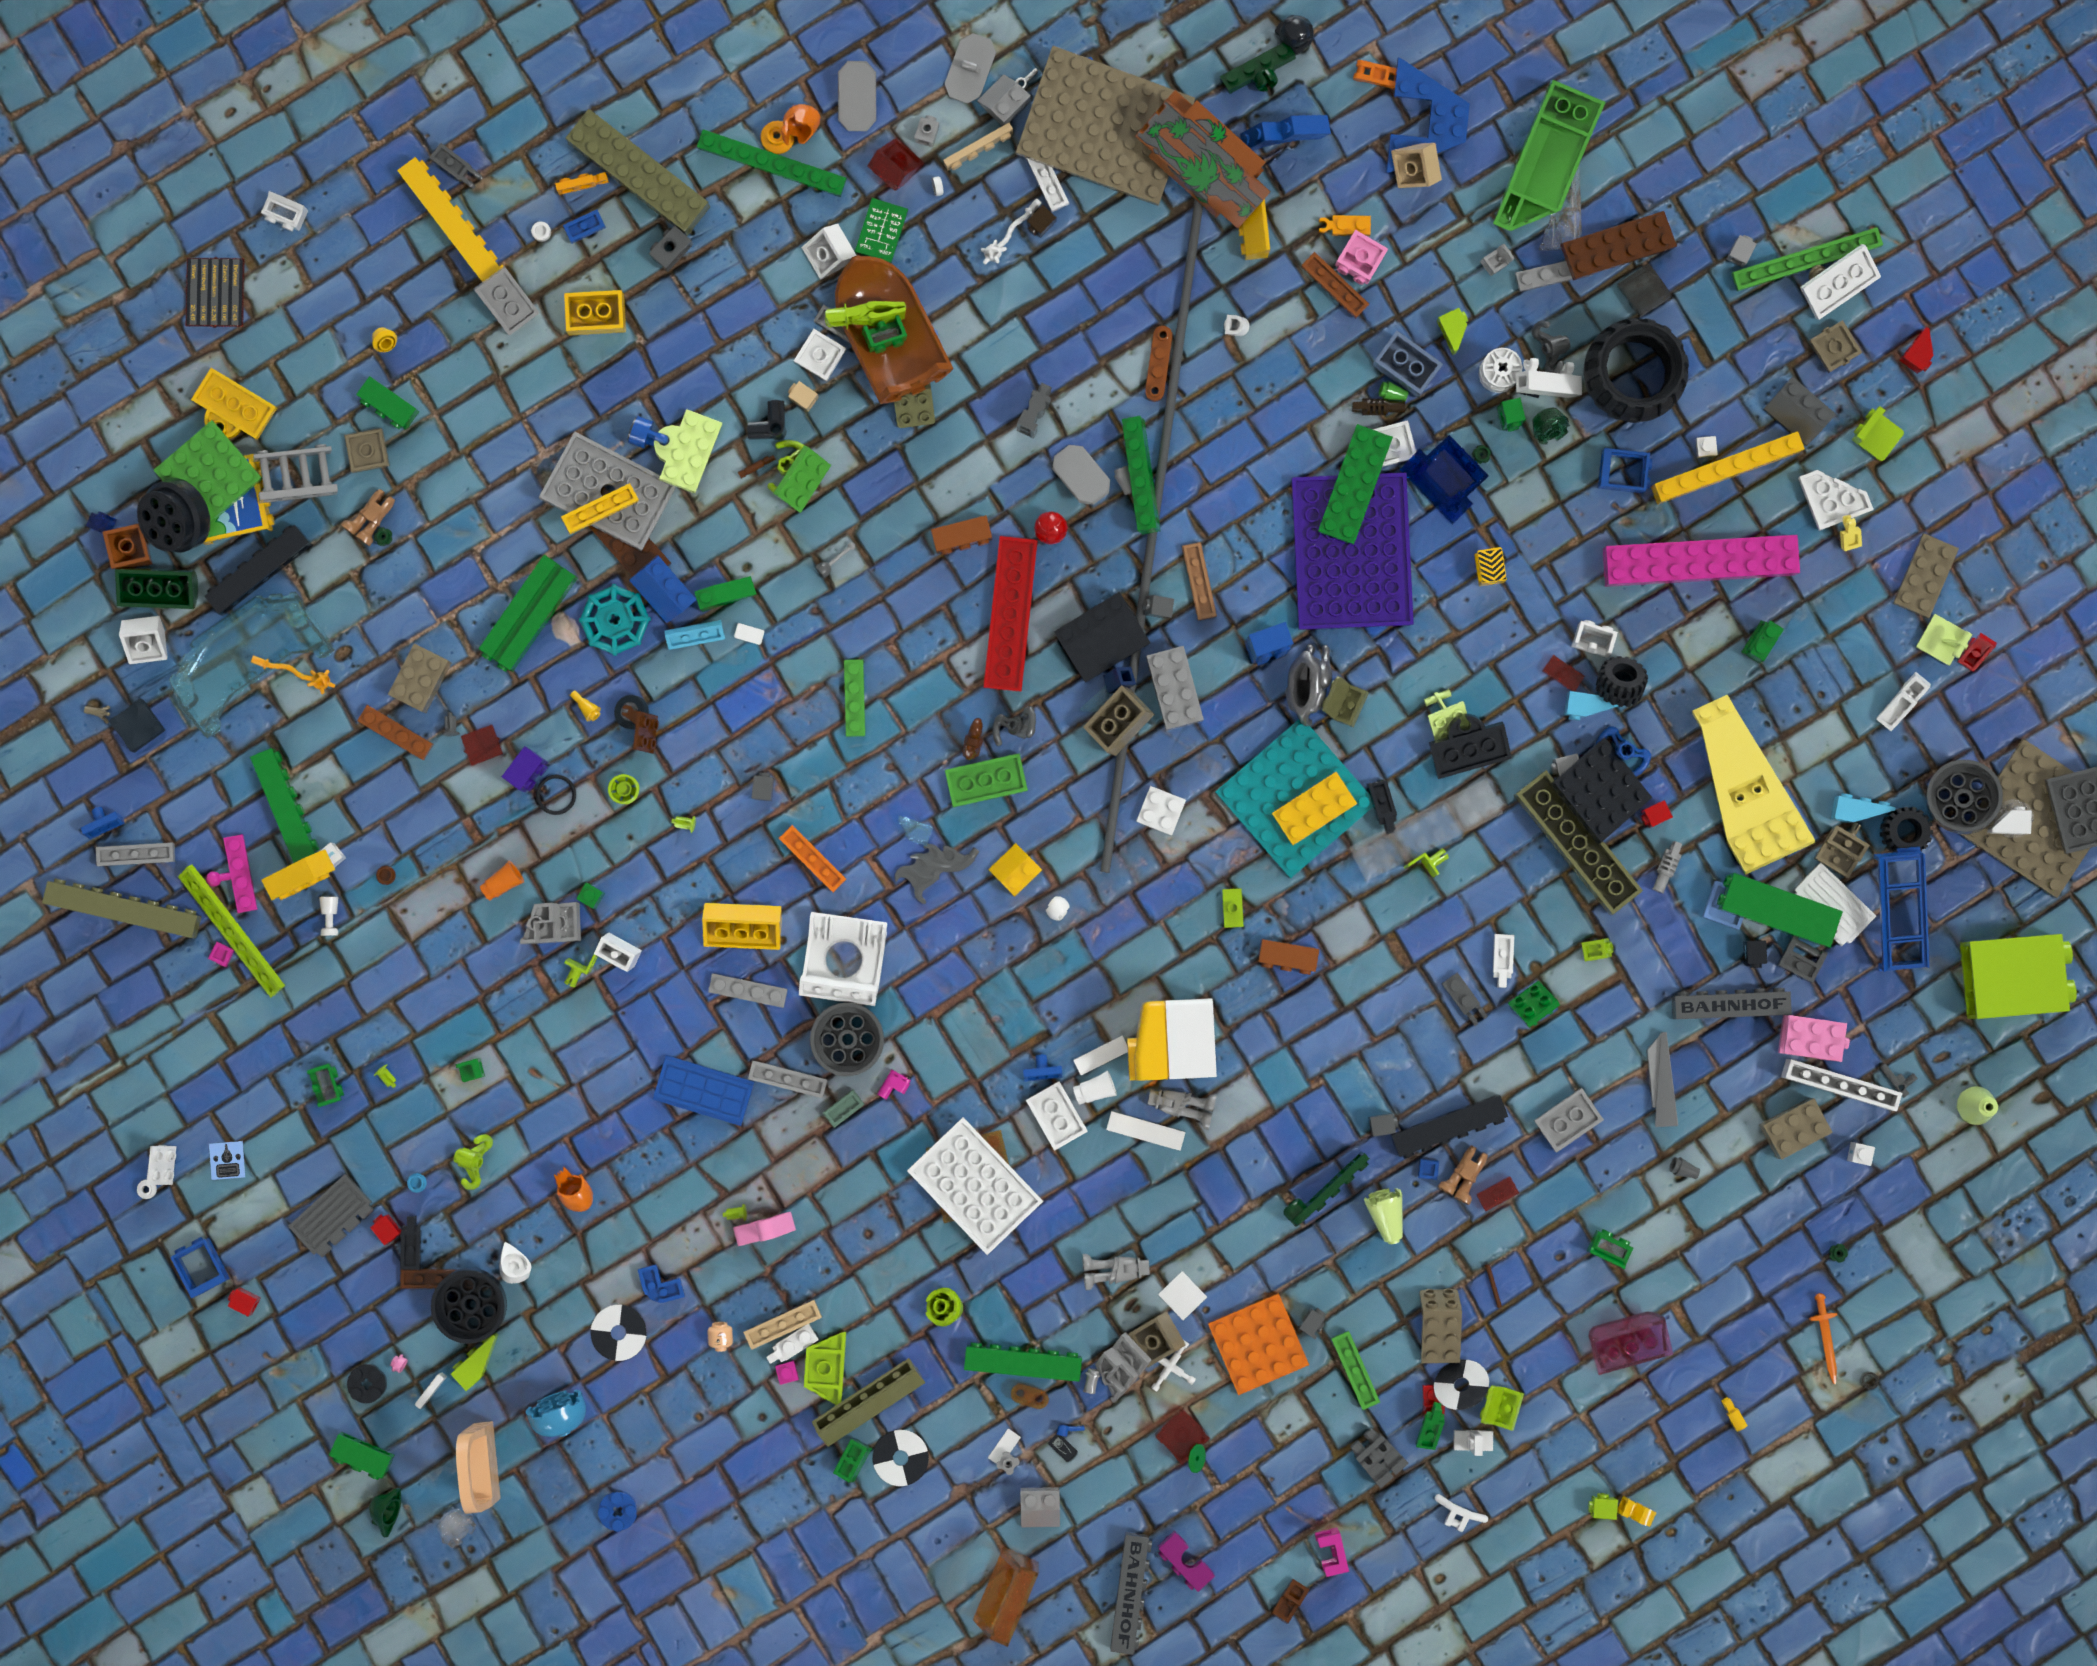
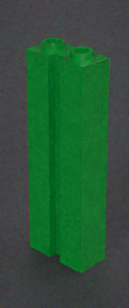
[479,555,578,672]
[1717,873,1843,948]

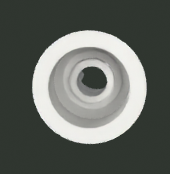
[1073,1071,1117,1105]

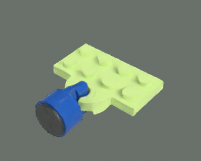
[627,409,722,494]

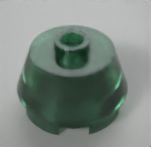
[1532,407,1570,445]

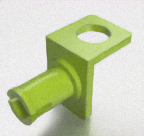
[1403,848,1449,878]
[564,954,598,988]

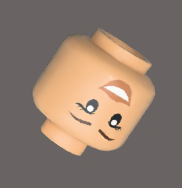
[707,1322,733,1352]

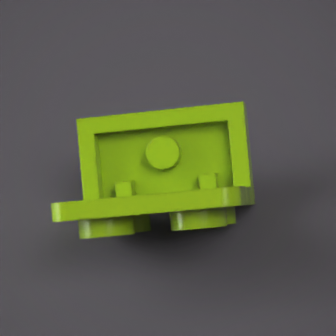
[1851,406,1904,461]
[1480,1385,1524,1431]

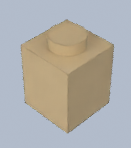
[788,381,819,412]

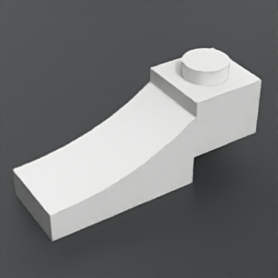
[1876,672,1931,731]

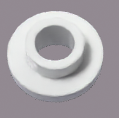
[137,1180,157,1199]

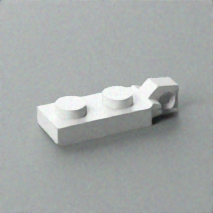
[1493,934,1514,988]
[766,1324,819,1364]

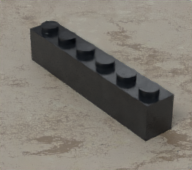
[204,525,313,616]
[1390,1094,1508,1159]

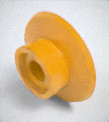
[760,121,794,154]

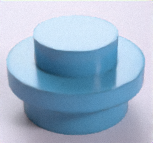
[407,1173,427,1193]

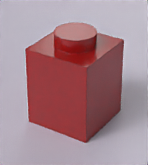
[1640,800,1673,828]
[370,1214,402,1246]
[228,1287,261,1317]

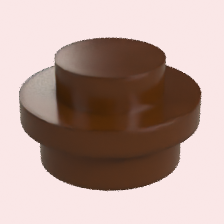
[376,866,396,885]

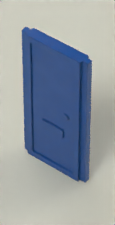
[653,1055,755,1126]

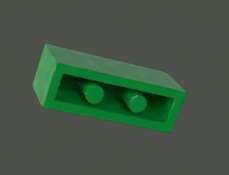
[356,376,419,430]
[329,1432,395,1480]

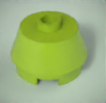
[925,1288,963,1327]

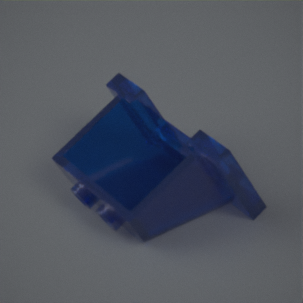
[1400,435,1489,525]

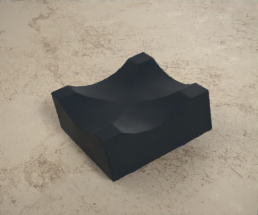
[109,698,166,753]

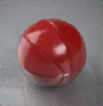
[1034,511,1068,545]

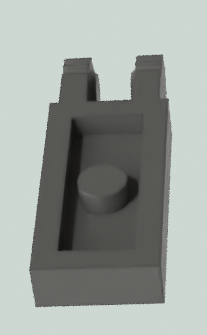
[429,143,483,190]
[1441,972,1488,1026]

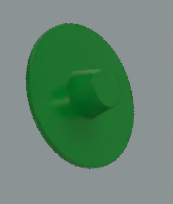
[1188,1444,1206,1473]

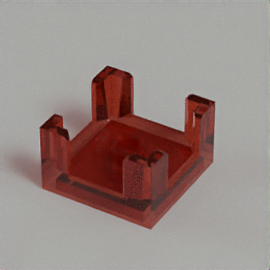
[1155,1407,1210,1465]

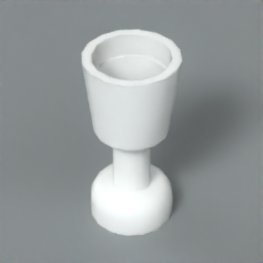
[319,897,339,936]

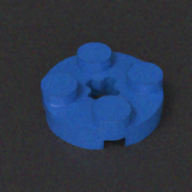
[598,1492,637,1532]

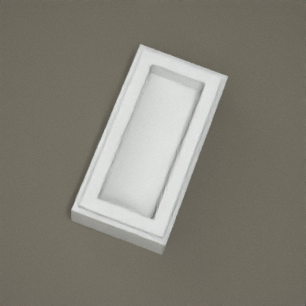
[415,1372,447,1409]

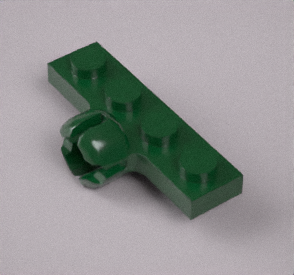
[1220,42,1296,94]

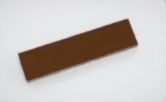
[400,1269,474,1289]

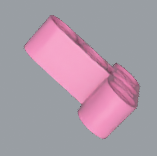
[733,1211,796,1246]

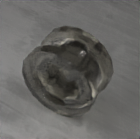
[1860,1372,1879,1390]

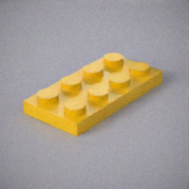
[1272,772,1357,846]

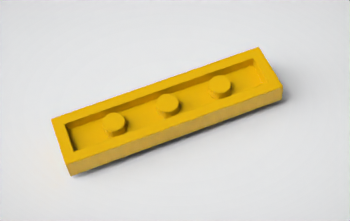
[561,483,639,535]

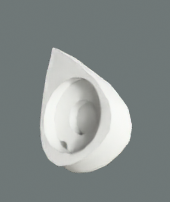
[499,1242,531,1284]

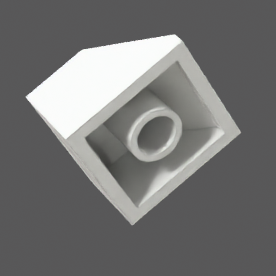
[801,224,857,280]
[119,616,168,664]

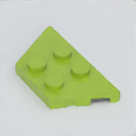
[804,1332,847,1406]

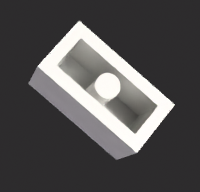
[594,933,642,972]

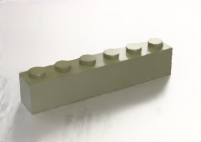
[812,1358,925,1447]

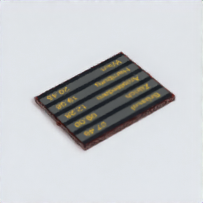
[185,257,245,328]

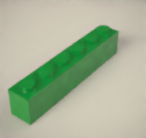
[1122,416,1161,535]
[250,748,319,863]
[964,1342,1082,1382]

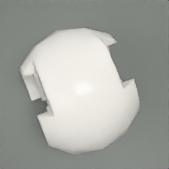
[1046,896,1070,921]

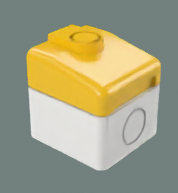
[1127,998,1217,1081]

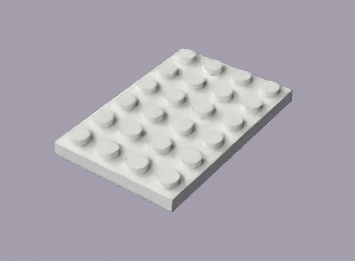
[907,1117,1043,1255]

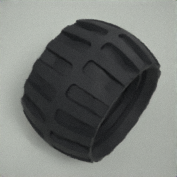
[1583,318,1689,423]

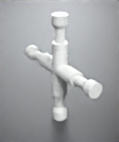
[1151,1340,1196,1392]

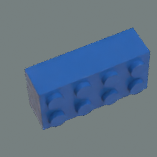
[1244,622,1294,666]

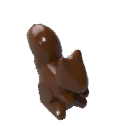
[962,718,983,760]

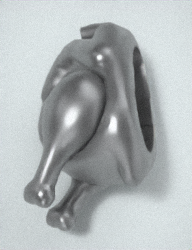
[1285,644,1332,726]

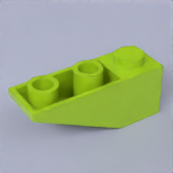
[451,1333,498,1391]

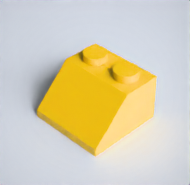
[988,843,1042,897]

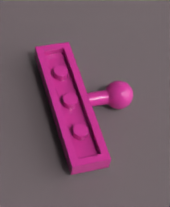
[206,834,258,913]

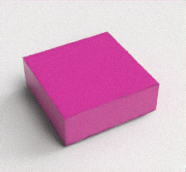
[208,941,234,967]

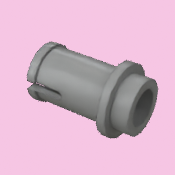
[1083,1368,1101,1394]

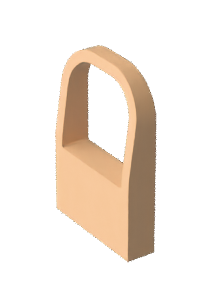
[456,1421,501,1514]

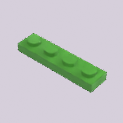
[844,660,865,737]
[1331,1330,1380,1410]

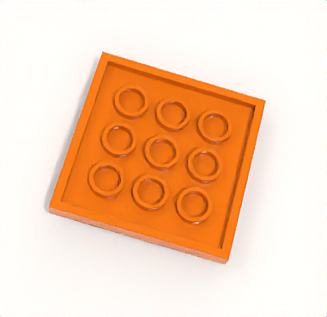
[1208,1293,1309,1395]

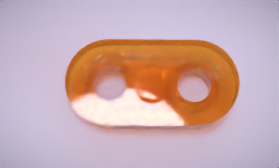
[1011,1383,1049,1409]

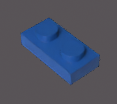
[563,209,606,244]

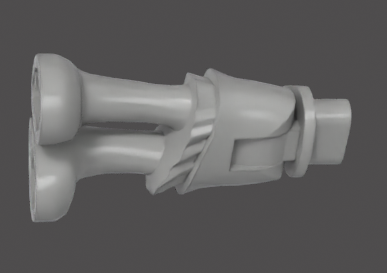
[1147,1089,1217,1130]
[1082,1254,1150,1291]

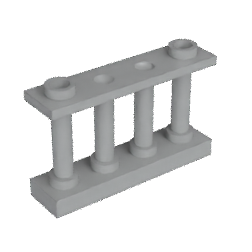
[253,444,338,504]

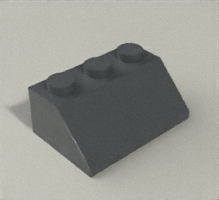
[1763,377,1836,446]

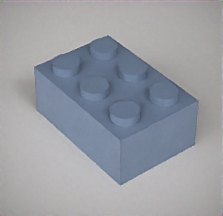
[1372,331,1443,398]

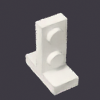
[1453,1430,1493,1456]

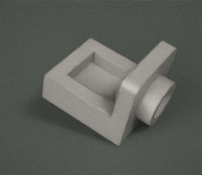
[1480,244,1515,276]

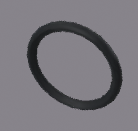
[536,775,576,815]

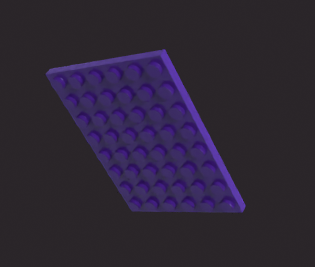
[1291,473,1414,630]

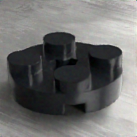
[347,1364,387,1404]

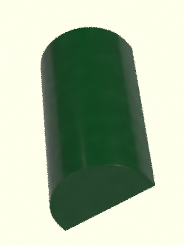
[115,568,198,609]

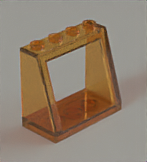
[973,1547,1039,1647]

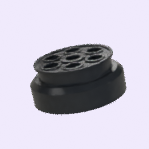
[137,478,210,553]
[431,1268,507,1344]

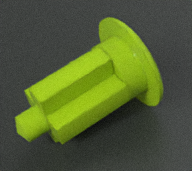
[671,816,696,833]
[374,1064,396,1088]
[723,1204,747,1221]

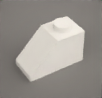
[1987,807,2032,835]

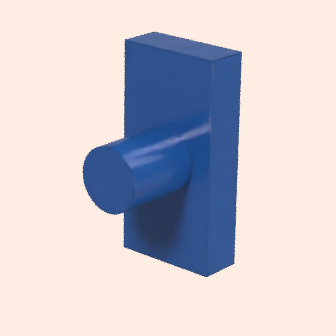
[81,807,125,839]
[1023,1055,1063,1082]

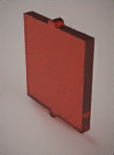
[461,725,503,766]

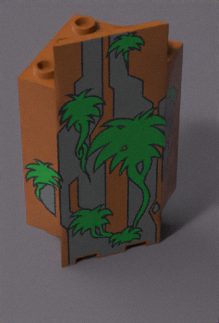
[1135,90,1271,228]

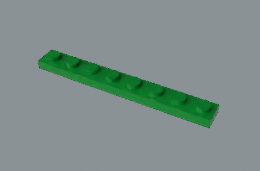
[697,129,847,197]

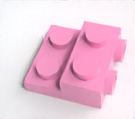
[1335,230,1388,285]

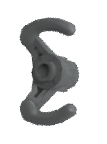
[1531,320,1571,374]
[993,706,1036,746]

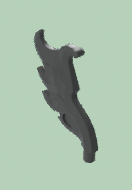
[895,844,980,904]

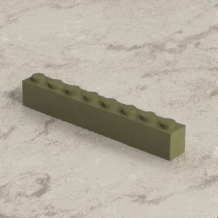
[42,878,202,938]

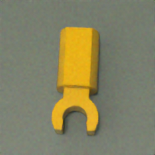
[1721,1397,1748,1432]

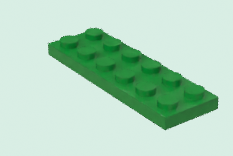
[1318,424,1393,545]

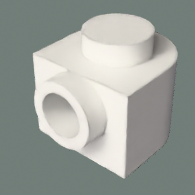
[1224,315,1249,336]

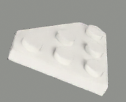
[1798,470,1874,531]

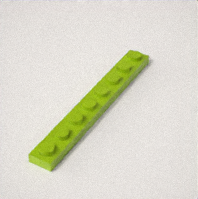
[178,864,285,998]

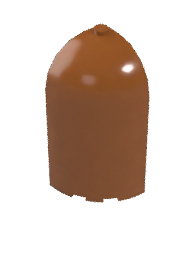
[835,255,954,404]

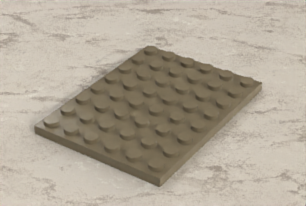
[1015,46,1195,206]

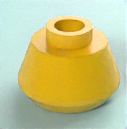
[372,327,397,352]

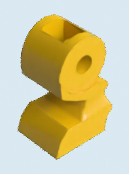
[1617,1496,1657,1527]

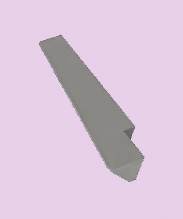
[1646,1032,1678,1127]

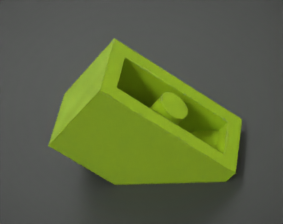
[1436,308,1468,355]

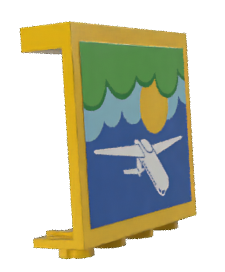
[203,454,275,545]

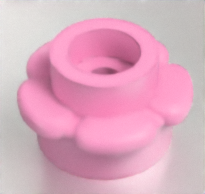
[390,1354,408,1373]

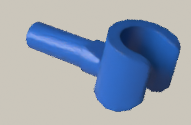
[1057,1425,1085,1437]

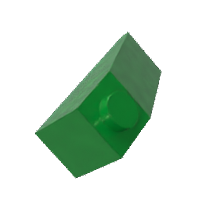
[694,576,757,612]

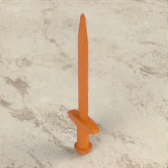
[1809,1293,1837,1384]

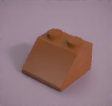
[103,523,153,569]

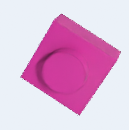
[775,1361,799,1385]

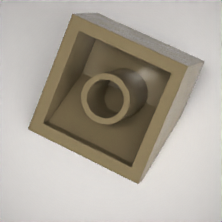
[1128,1312,1186,1368]

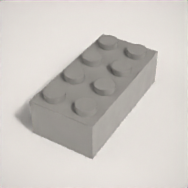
[1146,646,1204,731]

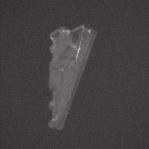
[1539,163,1582,251]

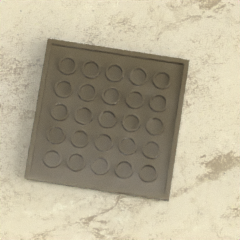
[1959,739,2090,898]

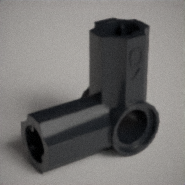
[747,400,787,440]

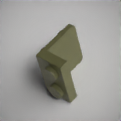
[894,383,935,428]
[1322,676,1369,728]

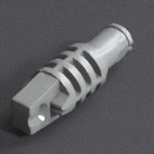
[1652,841,1682,894]

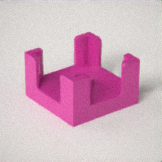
[1314,1527,1349,1577]

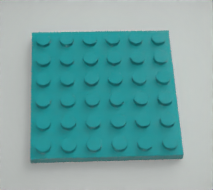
[1215,720,1373,879]

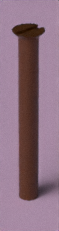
[1484,1264,1502,1308]

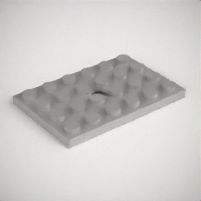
[539,432,676,551]

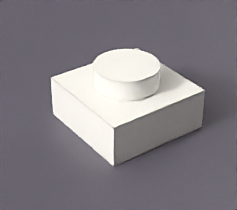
[1695,436,1718,458]

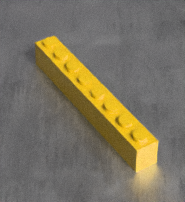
[397,157,503,282]
[1651,431,1805,505]

